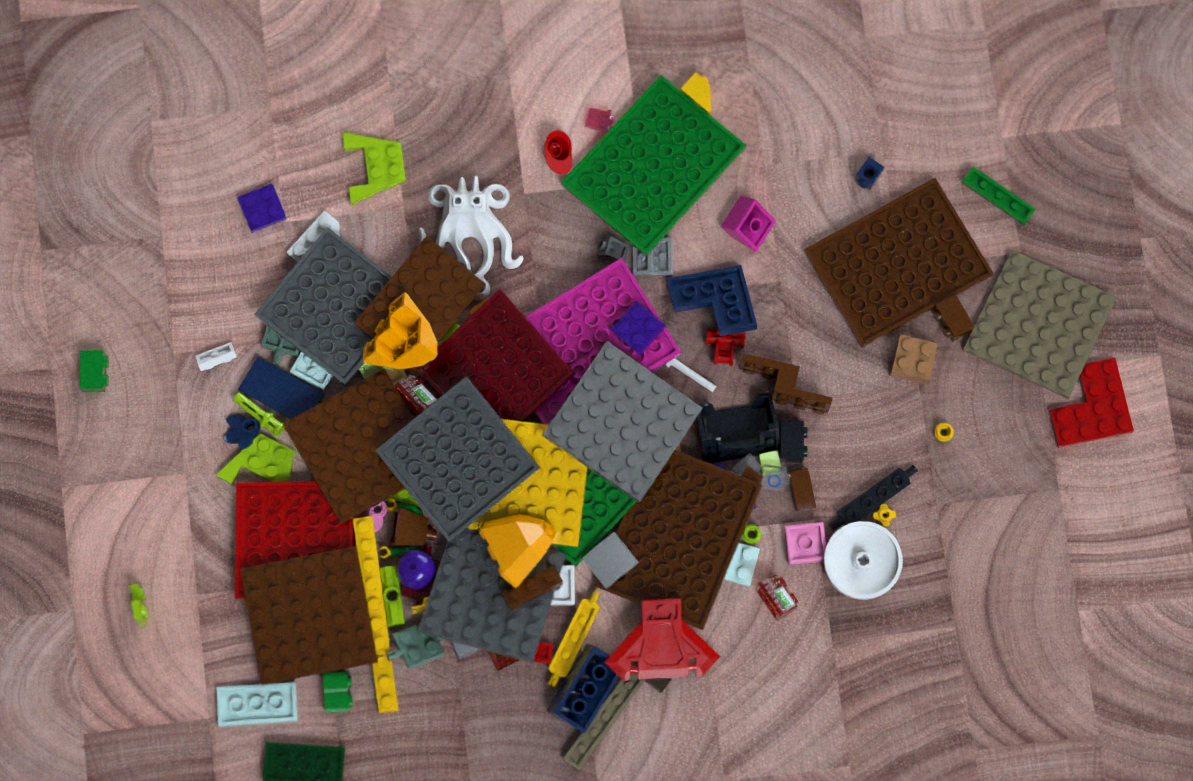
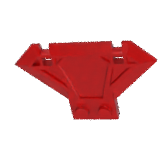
[605,598,720,680]

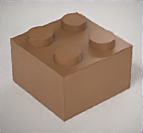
[890,335,938,385]

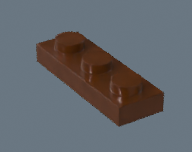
[502,565,563,611]

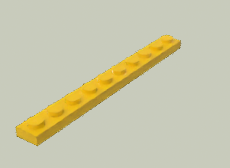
[353,516,399,714]

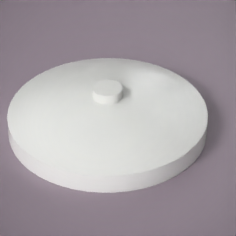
[824,521,903,600]

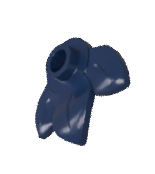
[224,414,260,450]

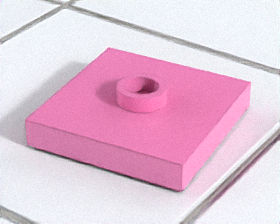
[784,522,826,565]

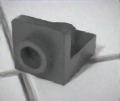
[597,236,630,262]

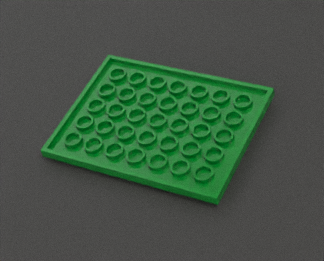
[561,75,747,256]

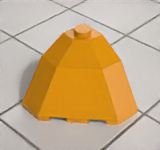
[363,292,437,370]
[479,514,556,588]

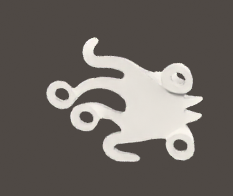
[419,176,523,300]

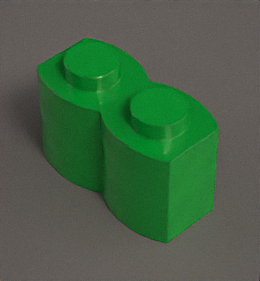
[323,672,353,714]

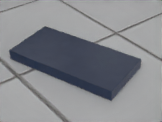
[238,357,325,420]

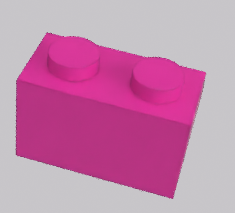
[720,196,776,252]

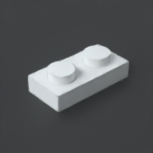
[195,342,237,371]

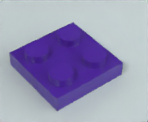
[237,183,287,233]
[610,301,666,355]

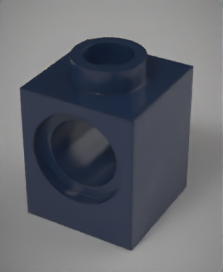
[855,157,885,190]

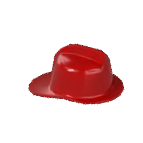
[542,130,572,175]

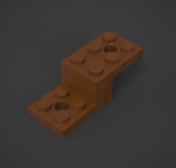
[739,353,832,414]

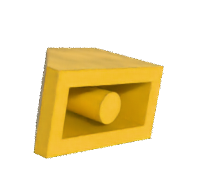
[680,72,712,116]

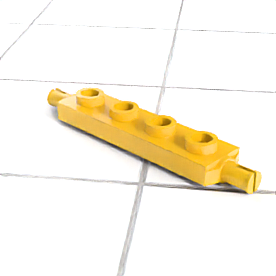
[548,589,601,688]

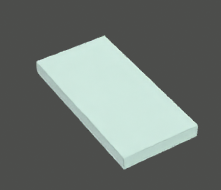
[216,682,298,727]

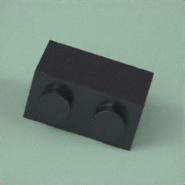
[779,421,808,463]

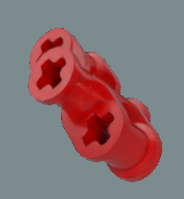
[706,328,746,367]

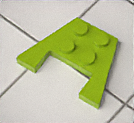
[342,133,406,205]
[216,433,295,485]

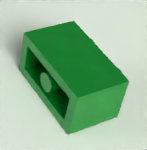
[79,350,109,392]

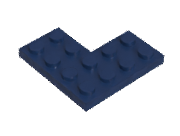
[667,265,757,336]

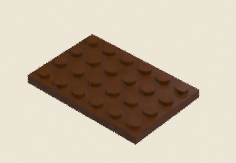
[354,236,486,373]

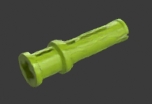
[233,392,285,438]

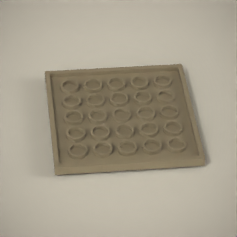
[963,250,1117,399]

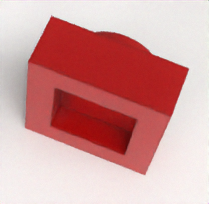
[534,642,553,664]

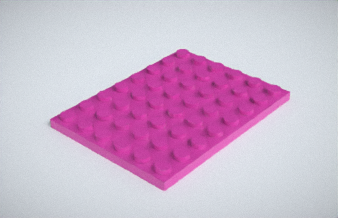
[526,258,682,424]

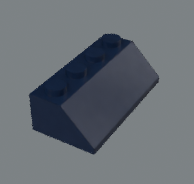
[546,644,619,734]

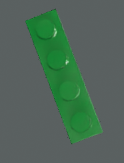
[962,167,1036,226]

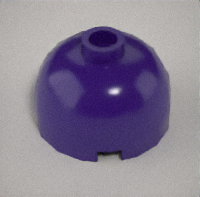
[396,550,436,590]

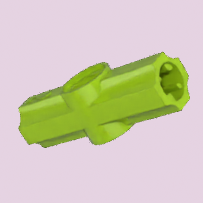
[380,566,405,627]

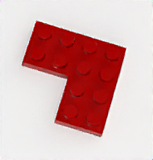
[1049,358,1134,448]

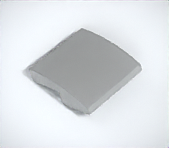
[633,237,674,276]
[582,532,639,589]

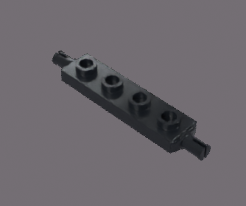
[829,465,918,531]

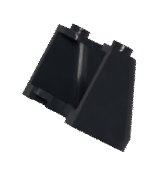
[696,393,780,463]

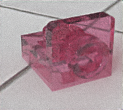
[585,108,614,132]

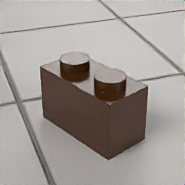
[933,294,975,342]

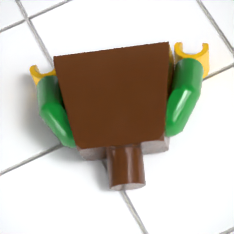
[380,499,437,559]

